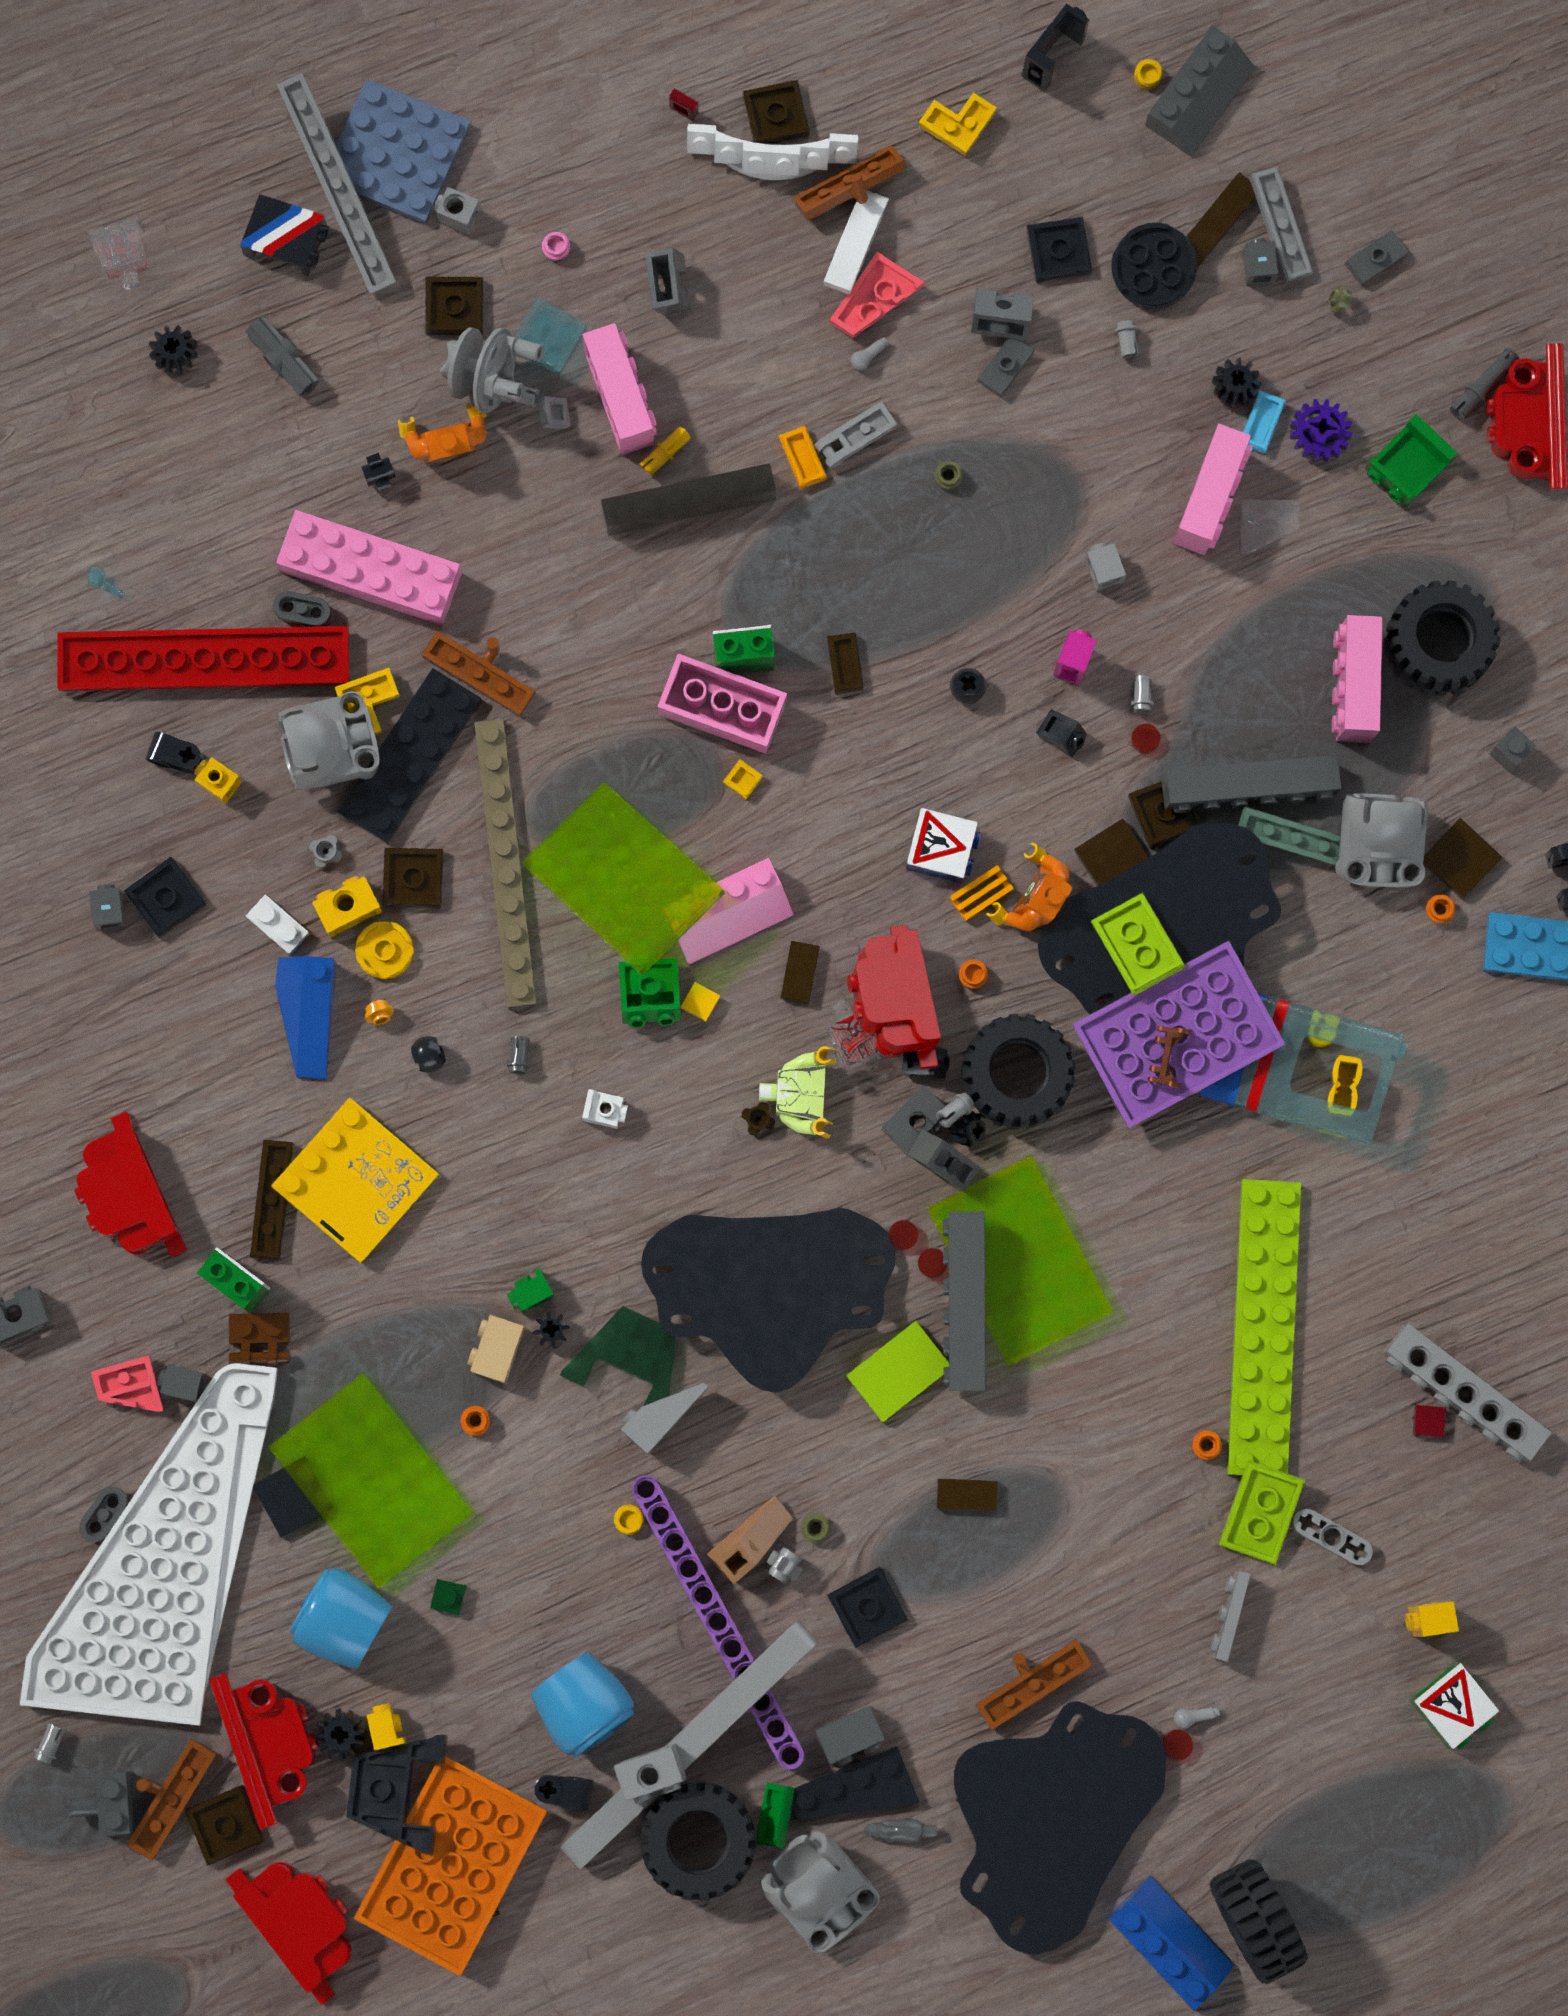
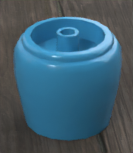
[290,1568,392,1670]
[530,1651,634,1757]

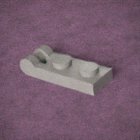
[814,401,897,469]

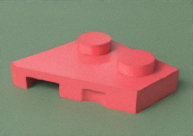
[91,1355,165,1412]

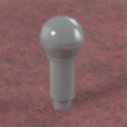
[850,337,888,371]
[1174,1707,1220,1729]

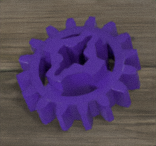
[1289,399,1353,462]

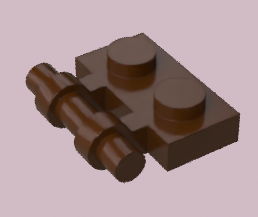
[229,1313,290,1367]

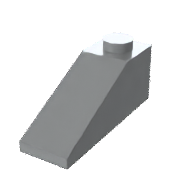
[621,1383,708,1455]

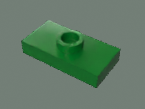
[756,1782,795,1848]

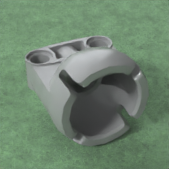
[277,691,379,791]
[1335,793,1428,887]
[761,1831,879,1953]

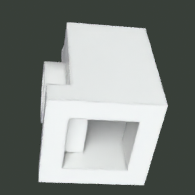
[582,1089,628,1129]

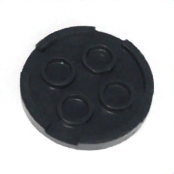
[1111,223,1197,309]

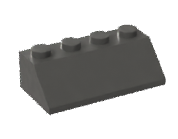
[1145,25,1255,157]

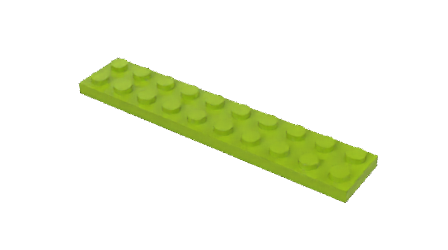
[1227,1179,1301,1476]

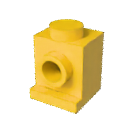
[194,757,243,804]
[366,1703,406,1751]

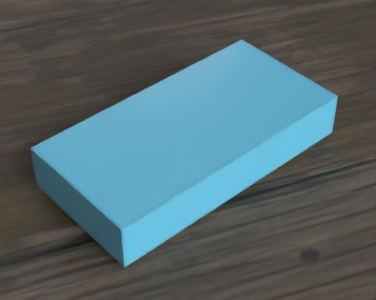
[1243,390,1286,454]

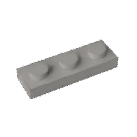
[1210,1571,1251,1662]

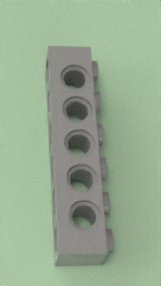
[1382,1323,1552,1463]

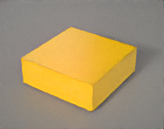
[723,759,763,800]
[681,982,720,1022]

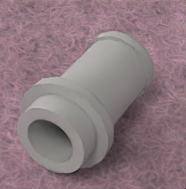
[1115,320,1139,359]
[1131,675,1154,714]
[936,1093,974,1128]
[34,1723,66,1765]

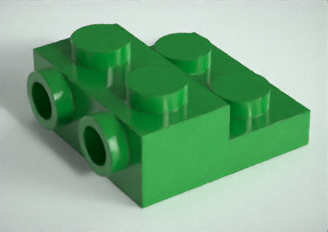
[619,958,681,1028]

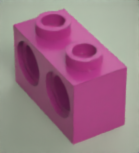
[1053,630,1097,685]

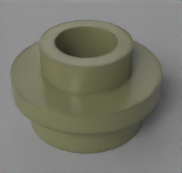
[1328,285,1353,313]
[934,461,963,490]
[801,1513,831,1543]

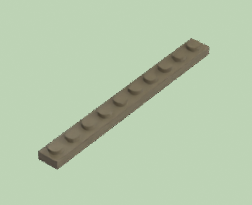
[474,719,537,1009]

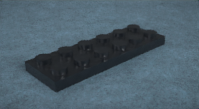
[338,668,482,845]

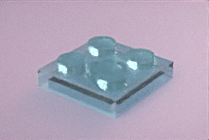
[514,297,587,375]

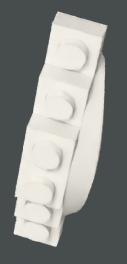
[687,124,858,180]

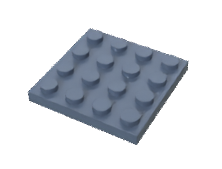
[336,79,471,225]

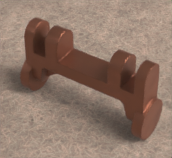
[1147,1026,1192,1089]

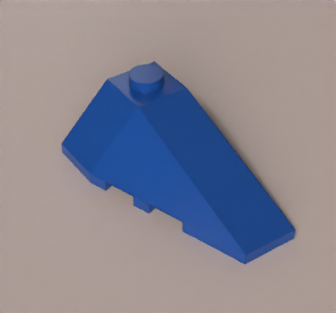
[275,956,337,1080]

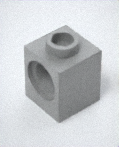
[434,187,481,234]
[1085,543,1126,591]

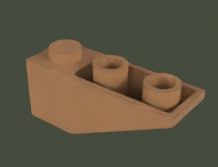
[707,1495,793,1584]

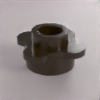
[741,1102,775,1136]

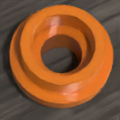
[1426,895,1455,924]
[460,1406,490,1436]
[1192,1430,1222,1460]

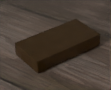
[827,632,864,694]
[780,941,820,1004]
[936,1478,998,1511]

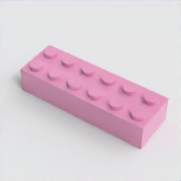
[276,510,462,626]

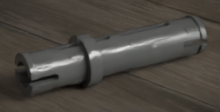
[1450,348,1519,420]

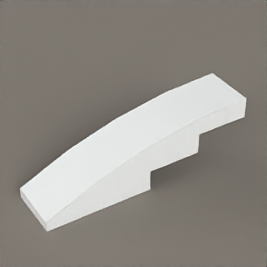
[823,190,889,295]

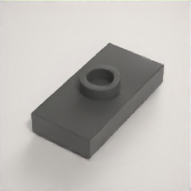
[1345,230,1409,286]
[977,338,1034,398]

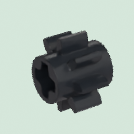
[361,453,396,491]
[949,1111,986,1147]
[533,1311,570,1349]

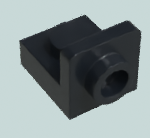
[1036,709,1087,757]
[902,1046,950,1079]

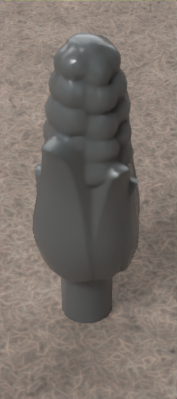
[864,1819,937,1843]

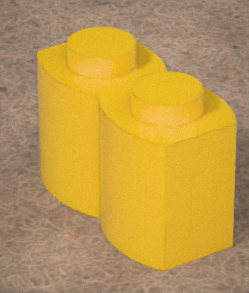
[1327,1055,1363,1119]

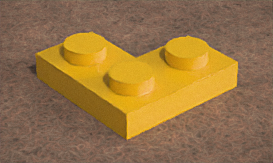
[918,92,997,156]
[335,668,400,736]

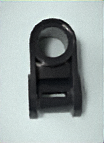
[145,731,205,774]
[534,1775,593,1811]

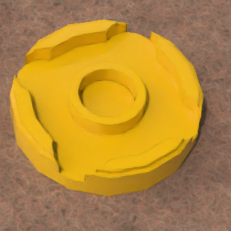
[355,921,414,980]

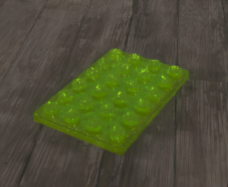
[521,782,725,976]
[927,1155,1114,1367]
[268,1373,473,1589]

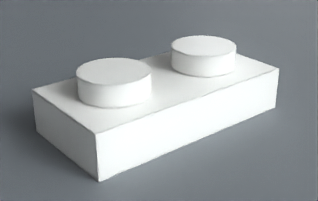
[246,895,310,956]

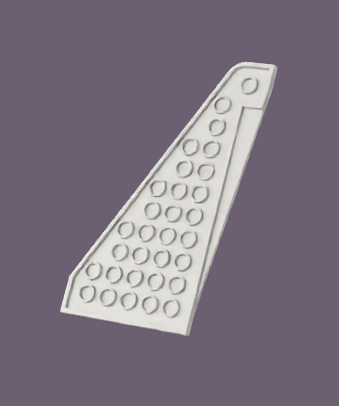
[20,1363,278,1725]

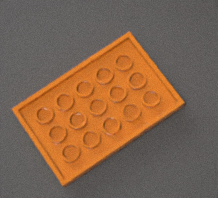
[354,1756,548,1977]

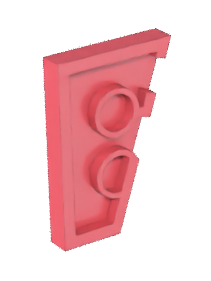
[829,252,925,338]

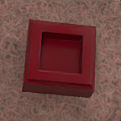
[669,88,699,121]
[1412,1405,1446,1438]

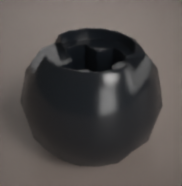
[950,668,986,704]
[411,1036,446,1073]

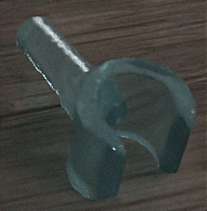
[88,566,124,598]

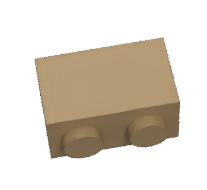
[467,1315,525,1384]

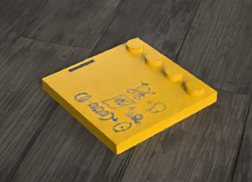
[271,1097,439,1264]

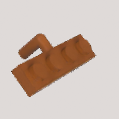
[793,145,906,221]
[421,631,535,717]
[975,1639,1093,1730]
[127,1739,217,1861]

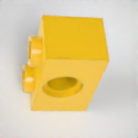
[312,876,382,938]
[1405,1601,1459,1637]

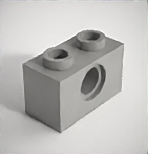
[614,1743,686,1804]

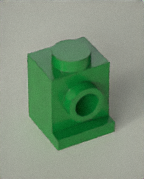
[506,1268,555,1313]

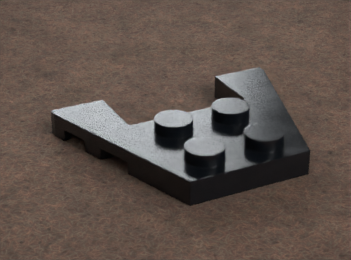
[346,1734,448,1856]

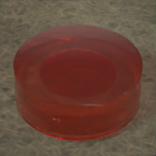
[1131,724,1161,754]
[888,1220,918,1250]
[917,1248,947,1278]
[1162,1730,1193,1760]

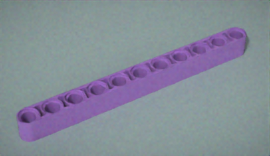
[632,1475,804,1770]

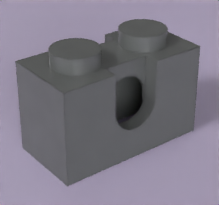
[645,247,691,315]
[971,288,1034,340]
[881,1086,945,1154]
[0,1286,53,1345]

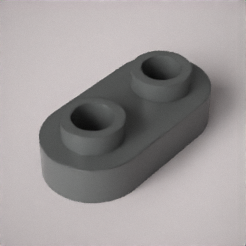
[273,591,331,627]
[79,1487,129,1543]

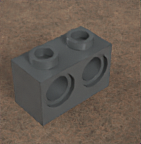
[907,1130,980,1192]

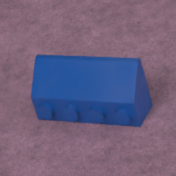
[1106,1876,1234,2011]

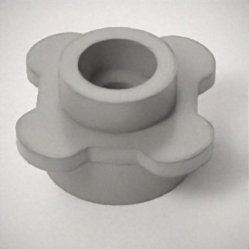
[309,835,342,868]

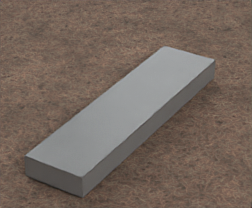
[1249,166,1313,283]

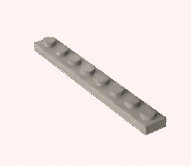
[277,73,398,295]

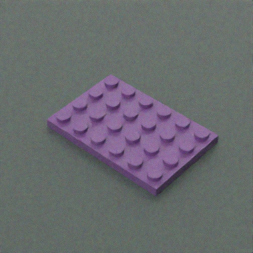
[1072,941,1285,1129]

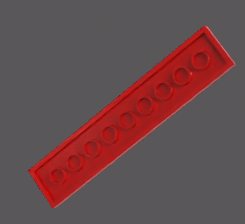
[57,626,350,692]

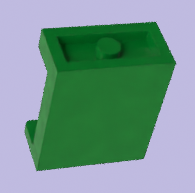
[1365,414,1458,507]

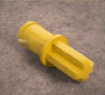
[639,426,691,477]

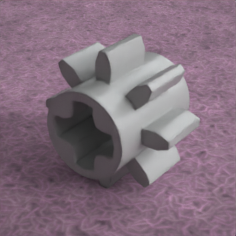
[766,1547,803,1585]

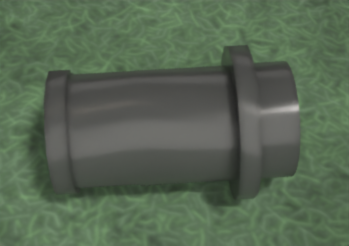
[507,1036,530,1075]

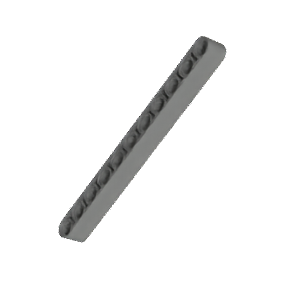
[560,1620,818,1870]

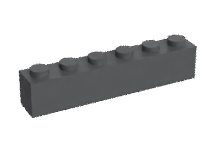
[1161,755,1342,813]
[943,1211,986,1391]

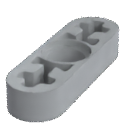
[1291,1509,1373,1565]

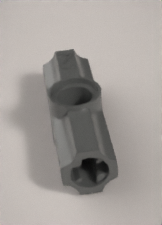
[245,316,319,397]

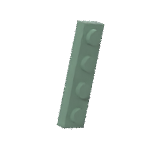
[1238,806,1341,865]

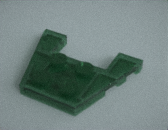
[560,1306,676,1406]

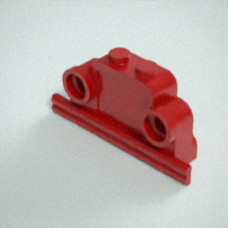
[1486,343,1568,490]
[847,925,941,1069]
[74,1111,188,1258]
[209,1673,319,1830]
[225,1862,352,2006]

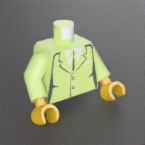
[759,1046,836,1139]

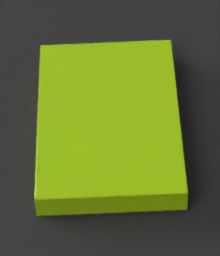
[1091,893,1185,996]
[846,1321,949,1423]
[1219,1460,1305,1565]

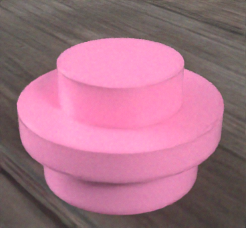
[542,232,570,261]

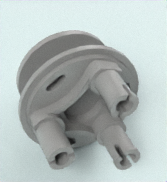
[440,327,543,414]

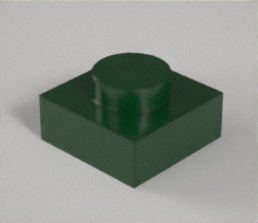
[430,1579,467,1615]

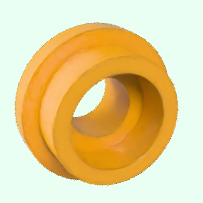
[365,1000,394,1025]

